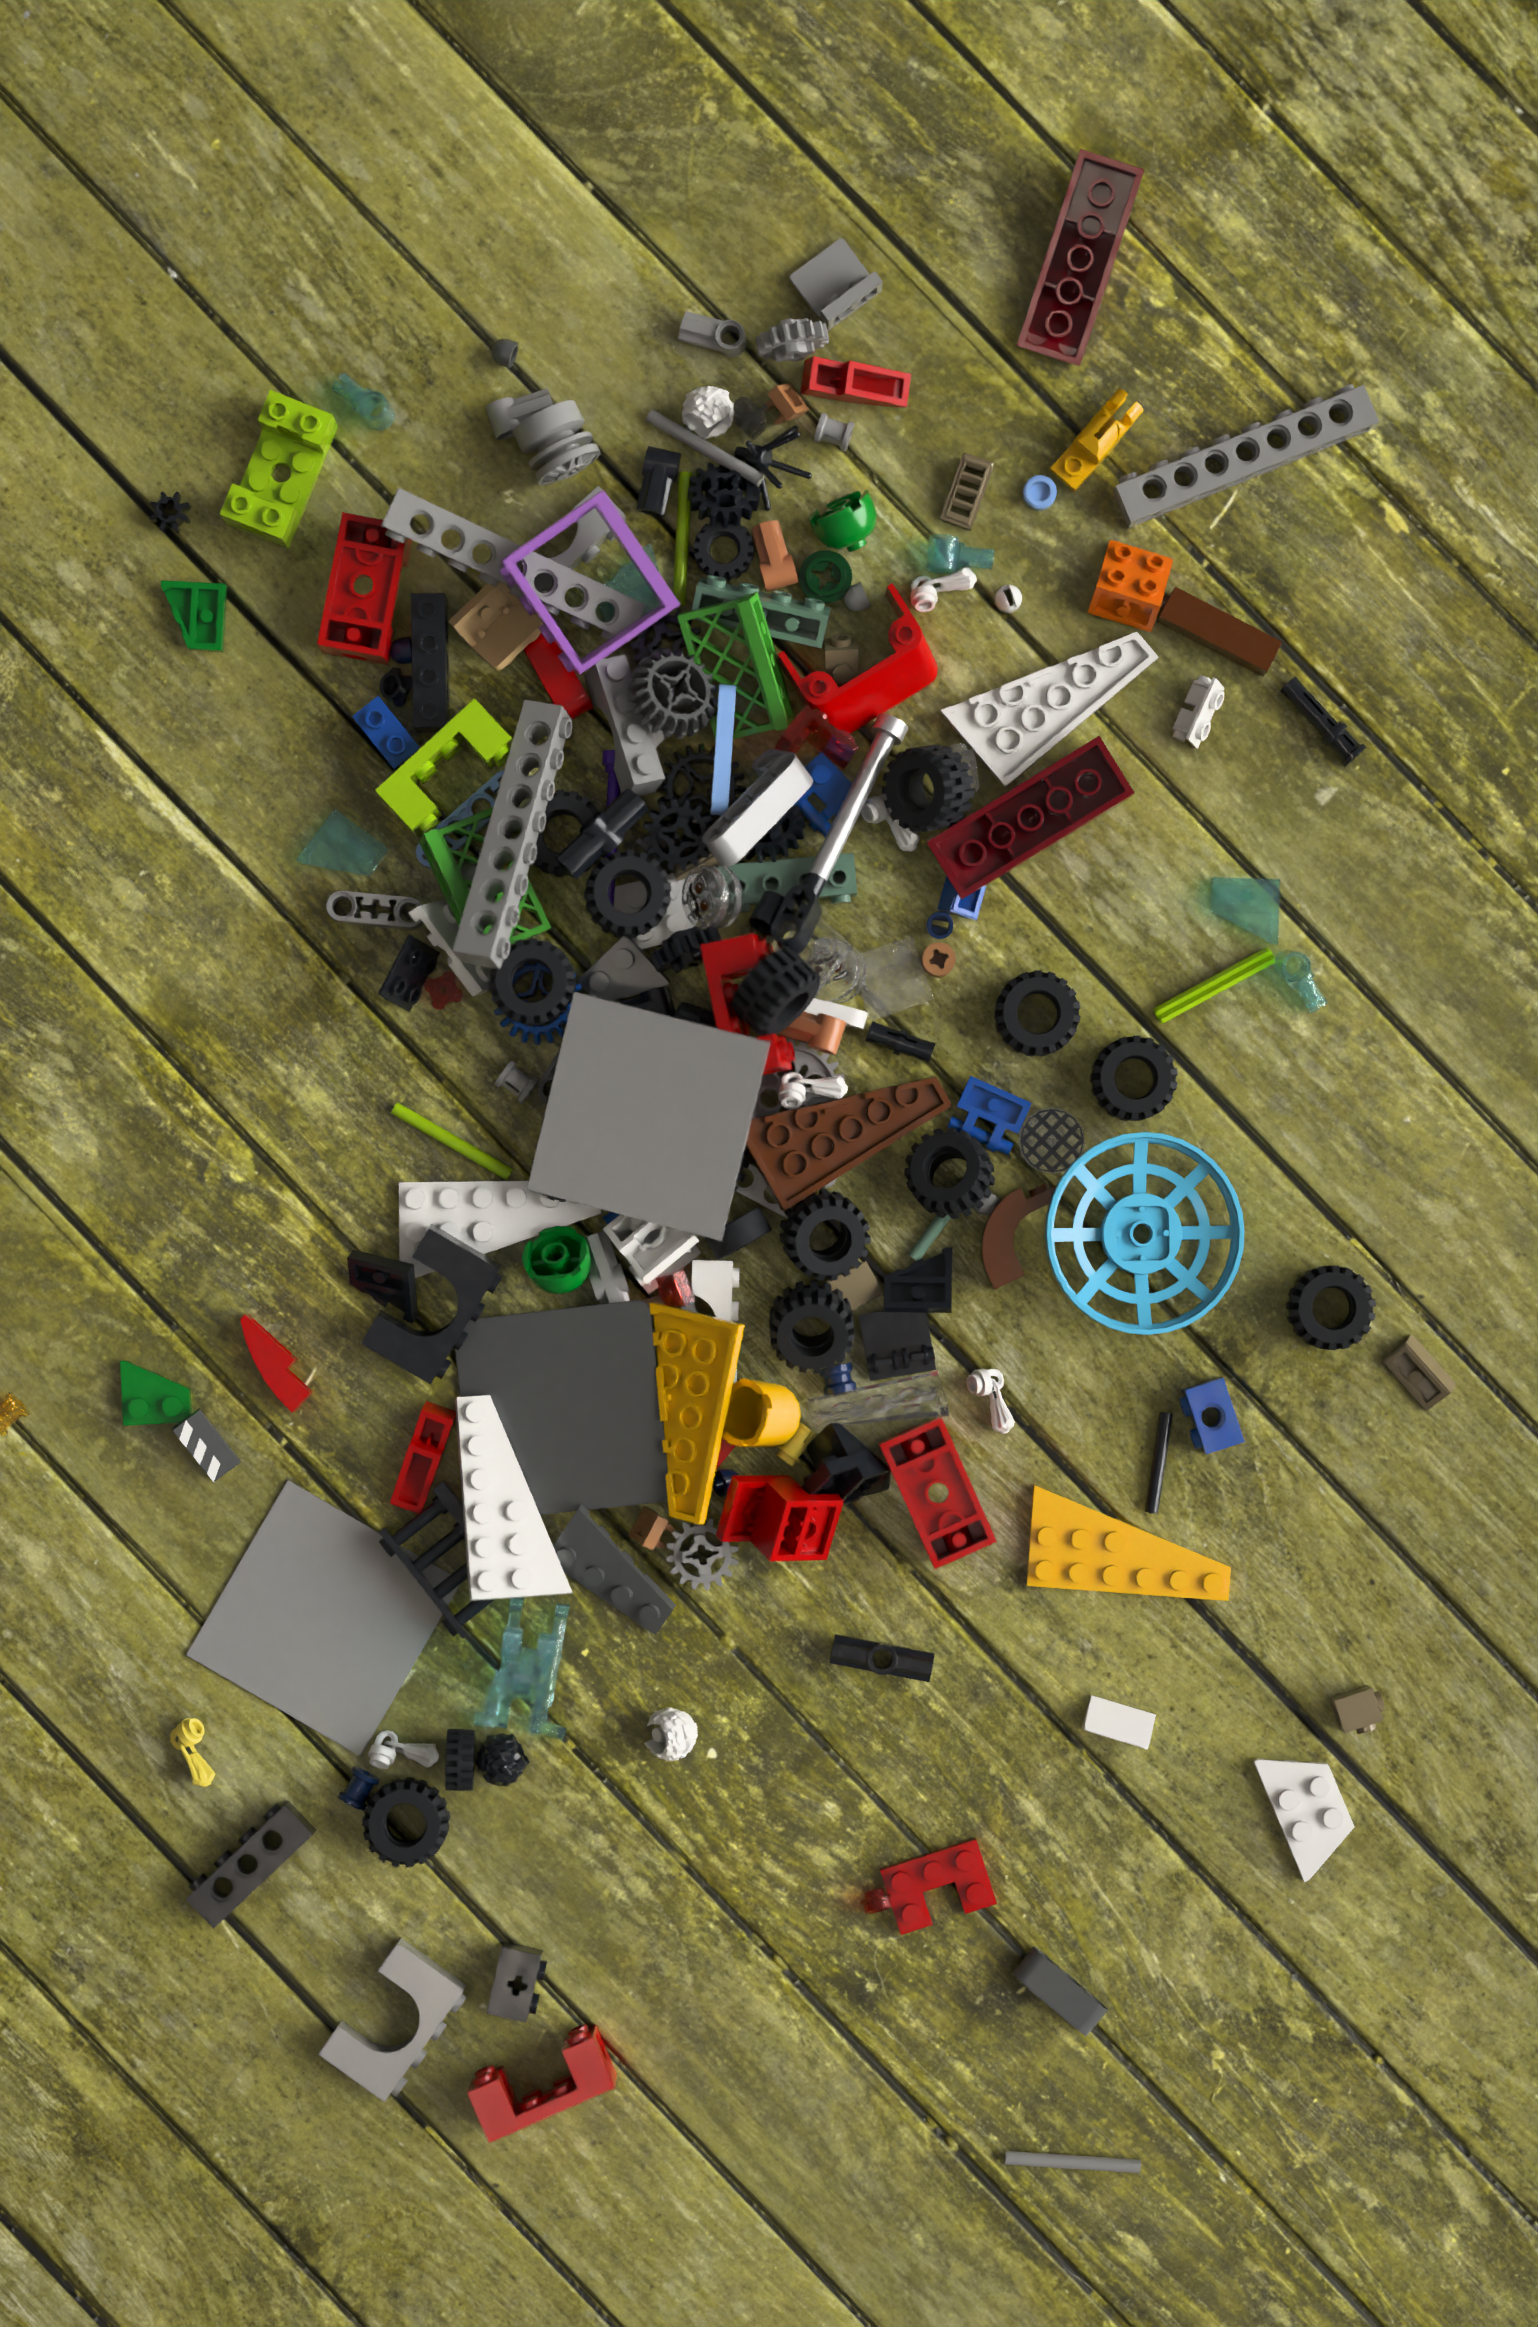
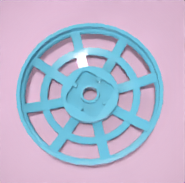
[1045,1132,1245,1335]

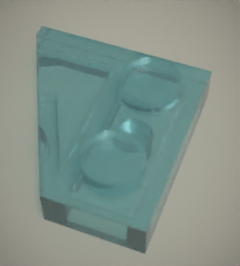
[296,809,389,877]

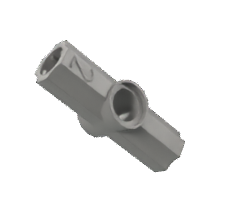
[584,1231,630,1304]

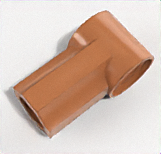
[751,520,798,592]
[777,1012,847,1055]

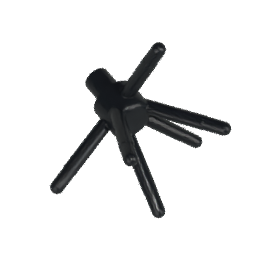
[734,425,812,511]

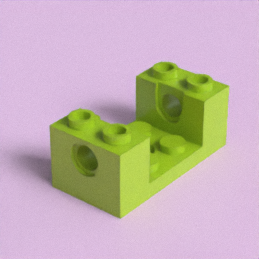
[220,390,338,549]
[375,698,513,837]

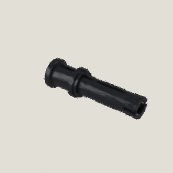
[1280,676,1367,768]

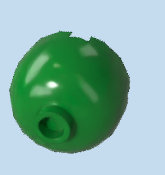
[808,490,876,552]
[522,1226,592,1295]

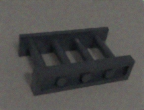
[379,1481,496,1639]

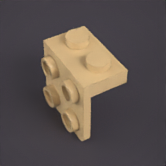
[448,581,542,671]

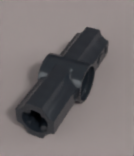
[555,788,649,880]
[829,1634,935,1682]

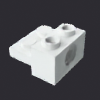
[603,1214,699,1284]

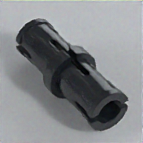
[865,1021,936,1063]

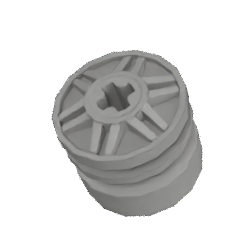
[513,400,601,485]

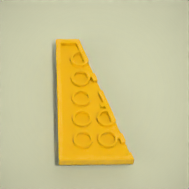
[649,1303,744,1525]
[1026,1484,1231,1601]

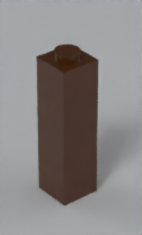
[1156,587,1282,677]

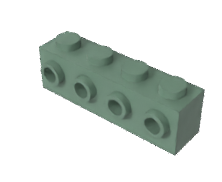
[691,575,831,648]
[719,853,857,914]

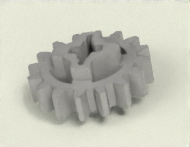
[756,318,829,362]
[666,1517,739,1591]

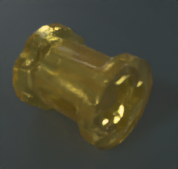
[0,1392,30,1437]

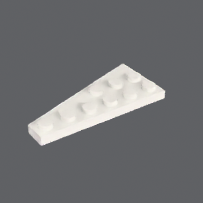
[940,632,1158,788]
[399,1181,601,1278]
[455,1395,572,1601]

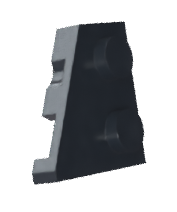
[884,1247,952,1313]

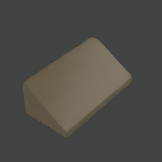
[820,1261,883,1326]
[1382,1335,1456,1412]

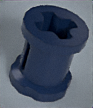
[338,1766,380,1811]

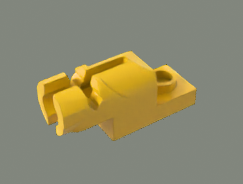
[1049,388,1144,492]

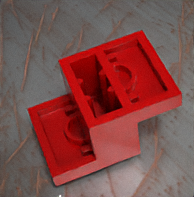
[715,1475,844,1562]

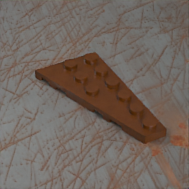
[745,1076,952,1211]

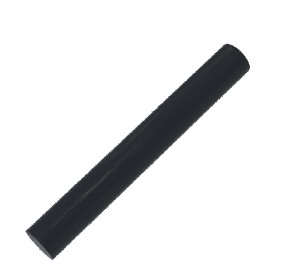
[1145,1412,1173,1514]

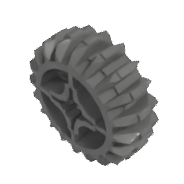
[628,648,718,740]

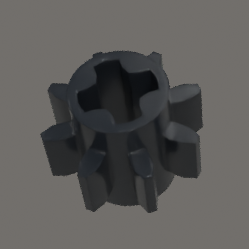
[149,491,191,534]

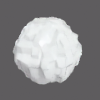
[682,386,734,440]
[644,1707,698,1761]

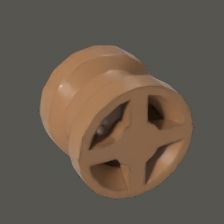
[921,942,956,978]

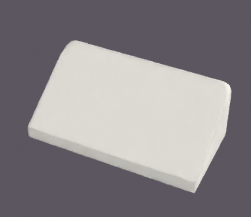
[1082,1695,1156,1749]

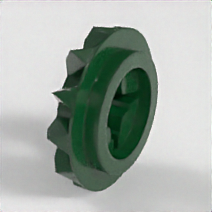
[799,550,852,605]

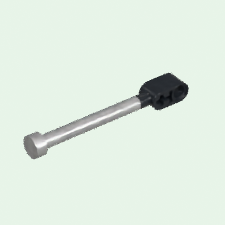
[771,713,908,954]

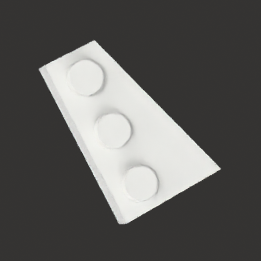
[408,899,491,997]

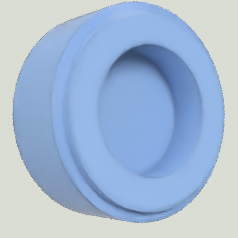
[1023,475,1057,511]

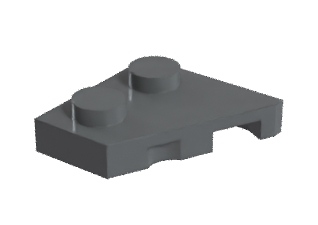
[577,936,671,1001]

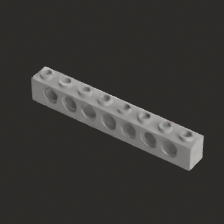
[1113,384,1379,529]
[381,488,646,642]
[453,700,572,969]

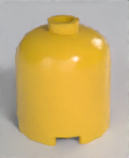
[722,1378,801,1447]

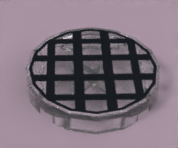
[1018,1107,1086,1174]

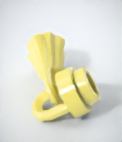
[170,1718,216,1787]

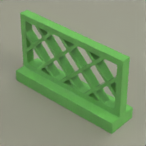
[677,592,796,740]
[419,807,551,946]

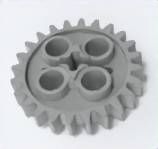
[752,1039,845,1118]

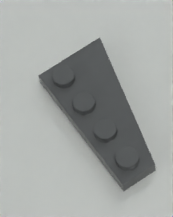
[553,1504,676,1635]

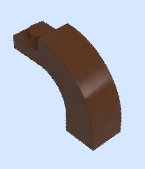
[980,1182,1062,1290]

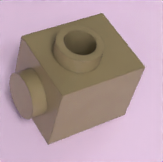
[1329,1685,1385,1734]

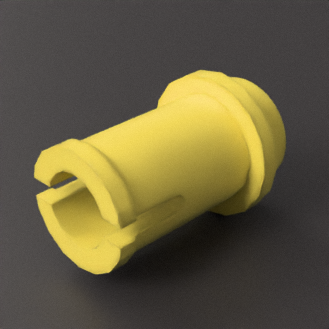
[776,1423,817,1467]

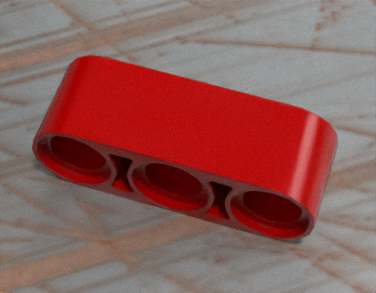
[523,633,594,720]

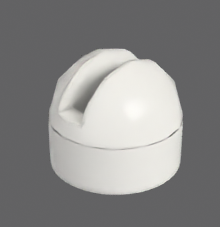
[995,585,1022,613]

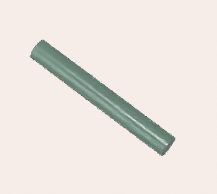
[908,1215,951,1261]

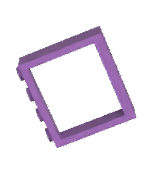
[499,491,680,674]

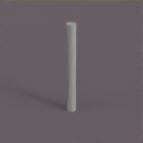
[646,410,765,486]
[1004,2151,1141,2173]

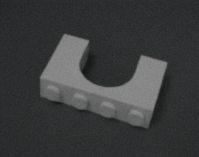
[318,1938,467,2102]

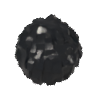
[475,1733,529,1787]

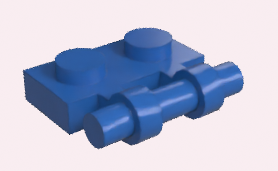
[792,752,852,838]
[947,1076,1032,1155]

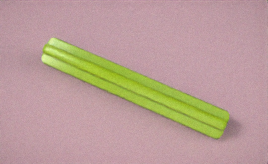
[1153,947,1275,1024]

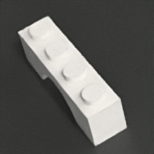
[692,1260,740,1384]

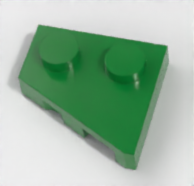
[161,580,227,652]
[120,1360,192,1426]

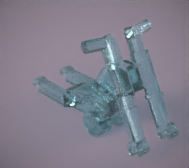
[474,1597,570,1741]

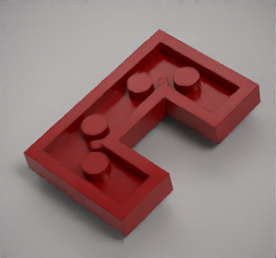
[880,1837,997,1935]

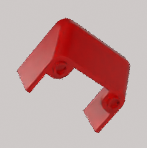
[778,583,938,741]

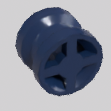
[820,1362,857,1396]

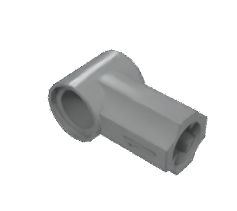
[678,311,747,357]
[485,388,553,440]

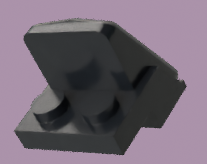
[801,1422,891,1505]

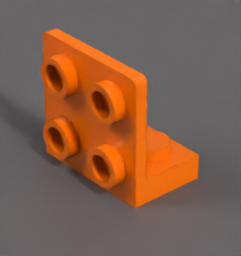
[1087,540,1173,632]

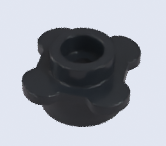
[380,667,413,707]

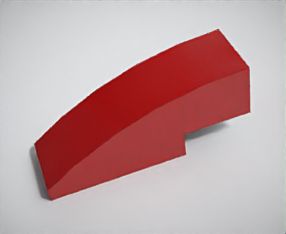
[800,356,911,408]
[240,1314,314,1413]
[390,1401,456,1514]

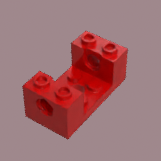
[317,512,412,666]
[700,933,795,1076]
[878,1415,997,1569]
[467,2024,617,2143]

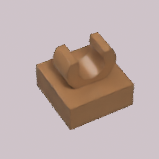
[763,383,809,425]
[628,1506,675,1550]

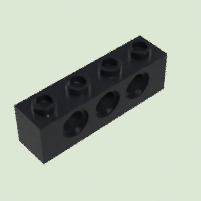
[411,593,450,733]
[186,1801,316,1929]

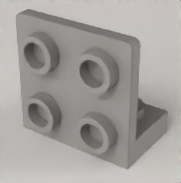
[790,238,883,331]

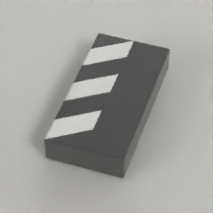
[172,1408,241,1482]

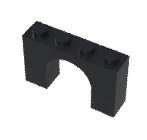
[361,1224,503,1385]

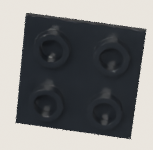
[378,934,440,1012]
[859,1311,936,1381]

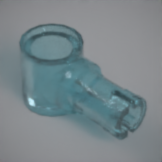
[332,373,395,431]
[926,534,994,574]
[1274,950,1328,1013]

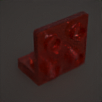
[774,705,859,770]

